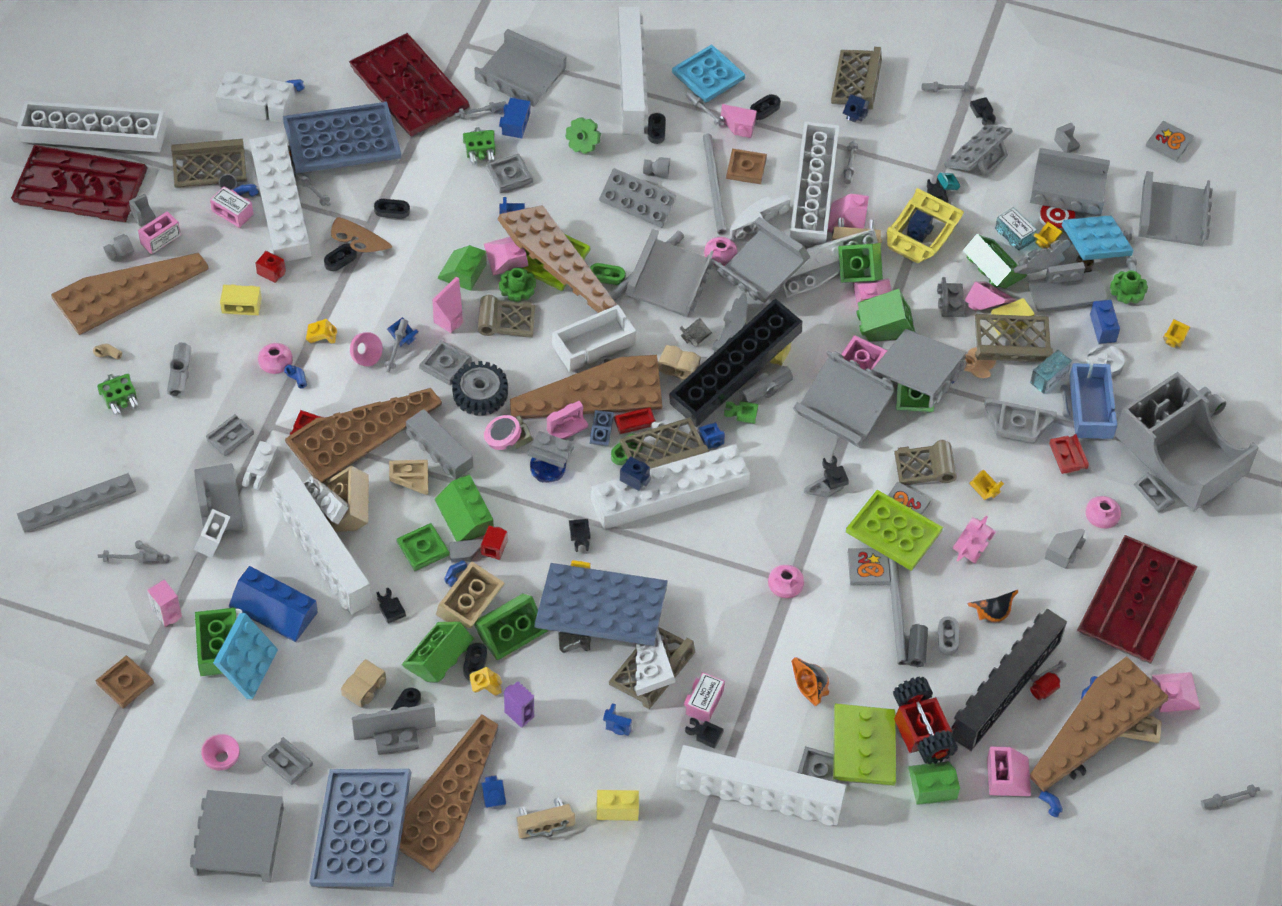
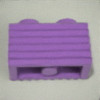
[504,682,534,727]

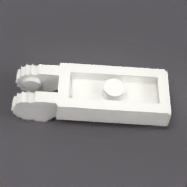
[242,441,278,490]

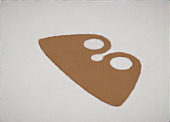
[331,217,392,252]

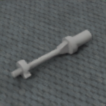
[921,82,974,93]
[686,92,725,126]
[455,101,506,119]
[844,141,858,184]
[294,172,330,206]
[1123,230,1137,272]
[384,319,408,372]
[98,550,158,563]
[1201,784,1260,809]

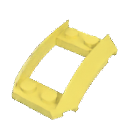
[887,188,964,263]

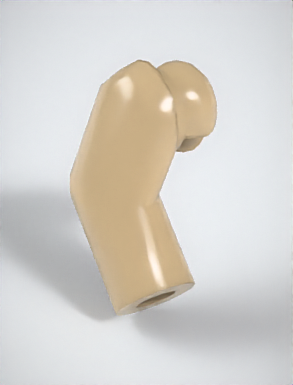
[93,344,123,360]

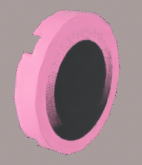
[484,415,522,450]

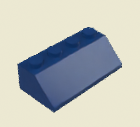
[229,566,318,642]

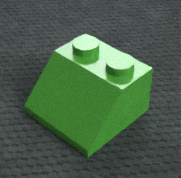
[838,243,883,283]
[438,245,487,291]
[908,761,960,805]

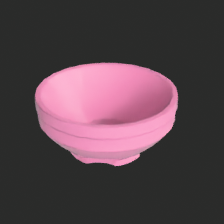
[704,237,737,266]
[350,332,383,366]
[258,343,293,374]
[1085,496,1121,528]
[768,565,804,598]
[201,734,240,771]

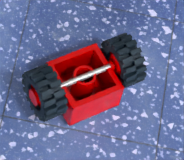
[893,676,958,764]

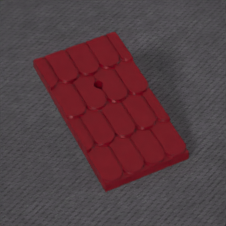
[349,33,470,137]
[11,145,148,222]
[1077,535,1198,664]

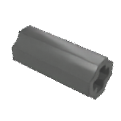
[907,624,928,667]

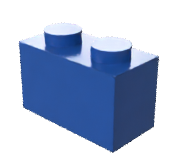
[499,97,531,139]
[1090,300,1120,344]

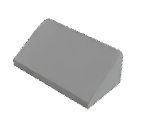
[1134,472,1175,512]

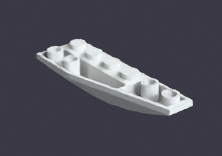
[780,229,878,298]

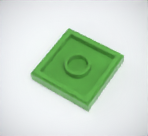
[396,523,450,571]

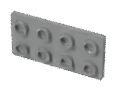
[944,125,1013,175]
[599,168,677,228]
[1028,262,1107,311]
[194,463,243,532]
[352,703,436,755]

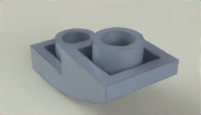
[589,410,614,446]

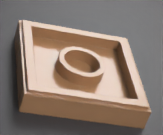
[726,148,767,184]
[95,655,154,708]

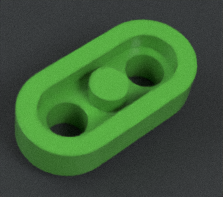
[590,263,625,285]
[611,434,643,465]

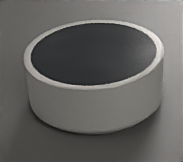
[219,174,237,190]

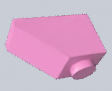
[721,104,757,138]

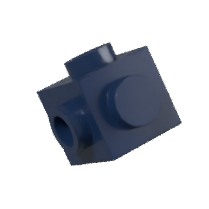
[843,94,870,122]
[907,210,934,242]
[620,456,651,491]

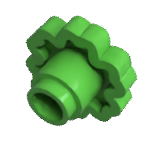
[565,117,601,154]
[499,268,536,302]
[1110,270,1148,304]

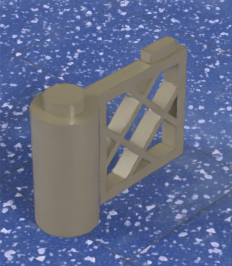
[478,294,535,338]
[894,440,957,485]

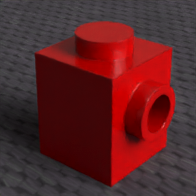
[255,251,286,283]
[481,526,508,560]

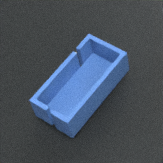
[1069,363,1117,439]

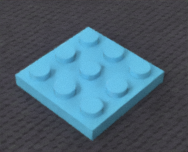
[672,44,745,103]
[1062,215,1134,260]
[213,613,278,699]

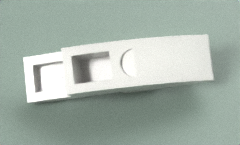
[729,194,790,241]
[304,476,348,524]

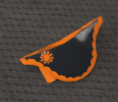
[967,589,1018,622]
[791,657,829,706]

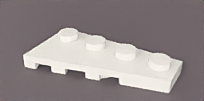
[635,630,676,696]

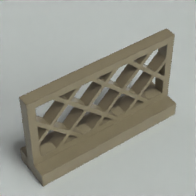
[831,46,882,109]
[171,139,247,188]
[975,314,1053,362]
[620,417,709,469]
[609,627,696,710]

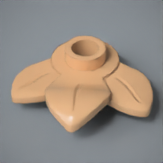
[964,347,996,378]

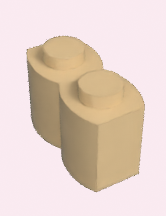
[658,345,701,380]
[341,659,386,708]

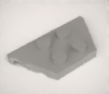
[984,398,1057,443]

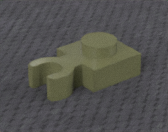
[514,415,533,449]

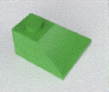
[896,383,934,412]

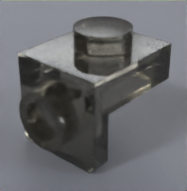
[680,318,712,347]
[558,632,591,653]

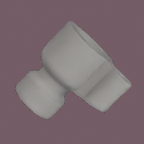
[643,157,671,177]
[103,234,134,260]
[1199,387,1227,417]

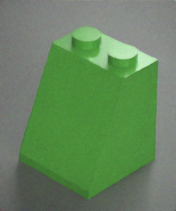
[856,289,915,342]

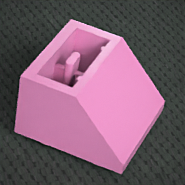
[987,747,1031,796]

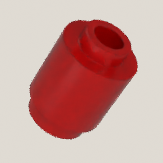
[1030,672,1061,701]

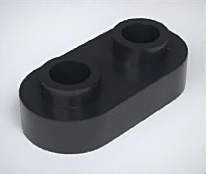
[750,94,781,120]
[648,113,666,144]
[374,199,410,219]
[324,243,357,271]
[463,643,487,681]
[391,687,421,710]

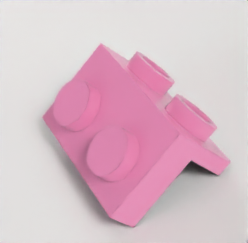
[547,401,588,440]

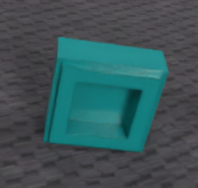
[937,172,961,190]

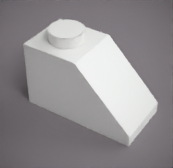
[194,509,230,558]

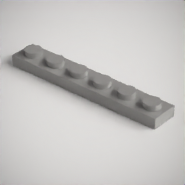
[17,473,136,533]

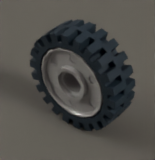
[452,361,508,416]

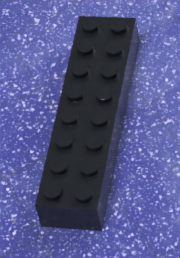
[669,298,803,427]
[951,608,1067,752]

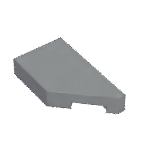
[804,476,844,497]
[449,539,483,562]

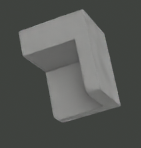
[1054,123,1080,153]
[129,194,156,226]

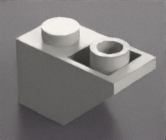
[1044,529,1086,569]

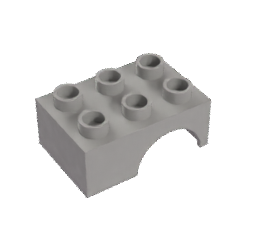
[1115,372,1259,511]

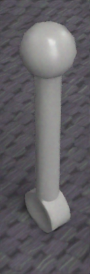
[1060,385,1070,417]
[135,540,171,562]
[1031,660,1067,683]

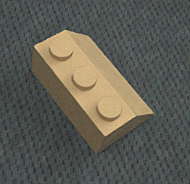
[325,466,369,532]
[436,562,505,628]

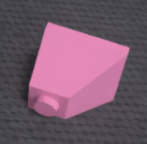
[827,194,869,233]
[484,237,528,276]
[432,277,463,333]
[853,279,892,310]
[965,281,1016,311]
[1152,672,1200,712]

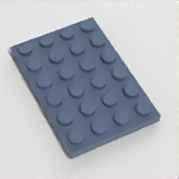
[282,102,401,173]
[535,563,668,646]
[309,769,412,887]

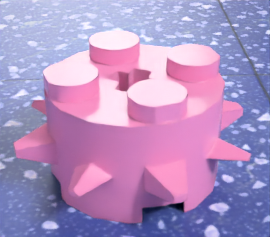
[953,516,996,563]

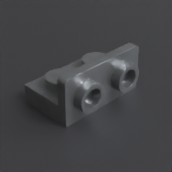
[937,277,965,317]

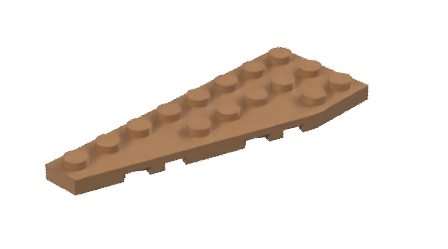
[51,253,209,335]
[399,714,498,873]

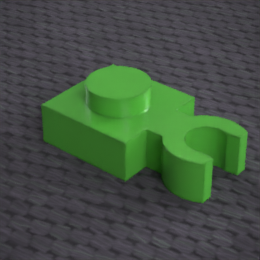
[724,401,758,424]

